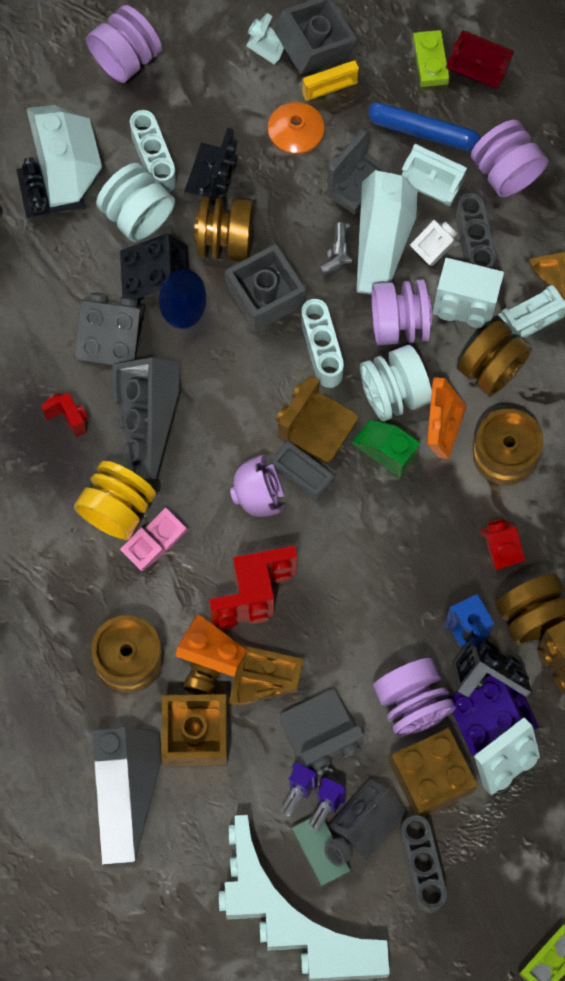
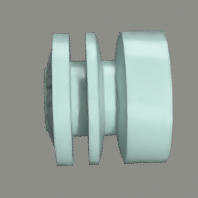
[96,163,175,242]
[360,345,432,421]

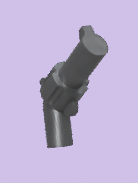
[319,222,352,276]

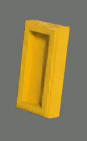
[302,60,359,101]

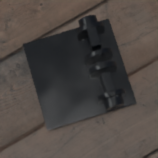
[16,157,84,219]

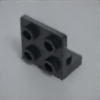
[184,128,238,205]
[120,233,191,302]
[451,637,532,698]

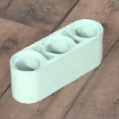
[130,110,176,193]
[301,299,344,388]

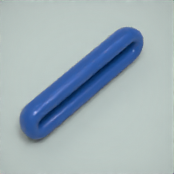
[368,102,481,151]

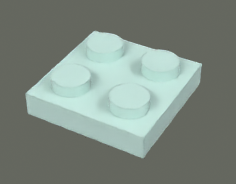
[474,718,540,796]

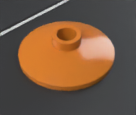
[268,102,324,154]

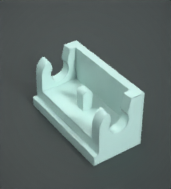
[402,144,467,206]
[497,285,565,340]

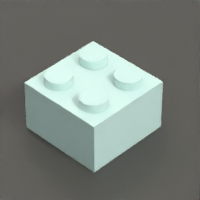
[432,258,504,328]

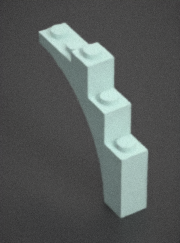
[219,815,390,981]

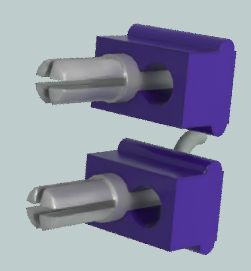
[281,763,345,831]

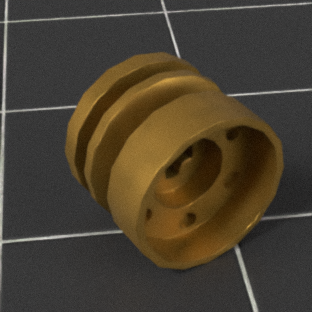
[194,196,253,261]

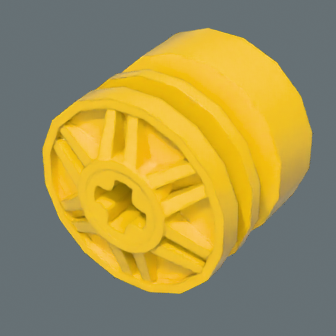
[74,461,156,540]

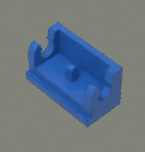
[444,594,494,648]

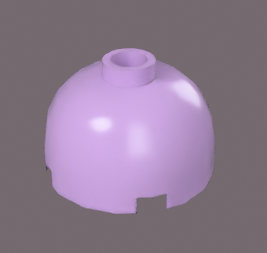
[230,454,285,517]

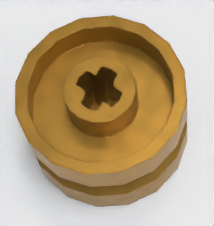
[457,320,533,397]
[472,408,544,485]
[495,574,565,645]
[91,615,163,693]

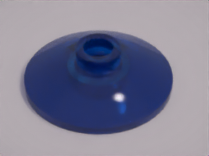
[159,269,206,329]

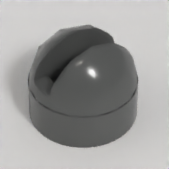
[324,837,353,867]

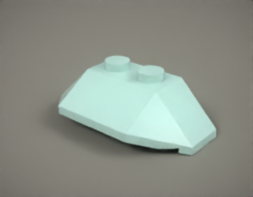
[27,105,102,207]

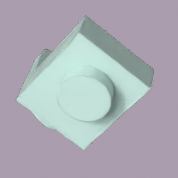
[246,13,284,64]

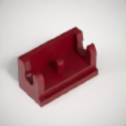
[446,30,514,89]

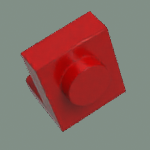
[41,392,88,438]
[480,519,525,570]

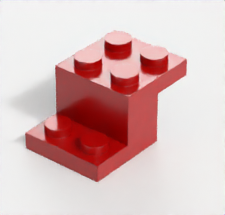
[209,545,297,630]

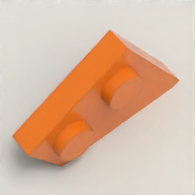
[427,377,467,459]
[175,614,247,677]

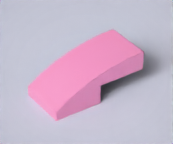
[120,507,189,571]

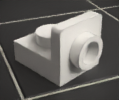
[410,220,460,266]

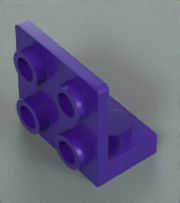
[448,675,540,755]

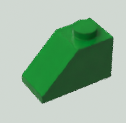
[352,420,421,478]

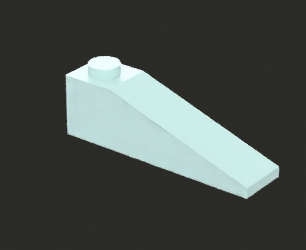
[357,170,417,295]

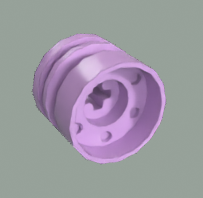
[86,5,162,83]
[470,120,549,197]
[371,280,432,346]
[373,658,456,737]

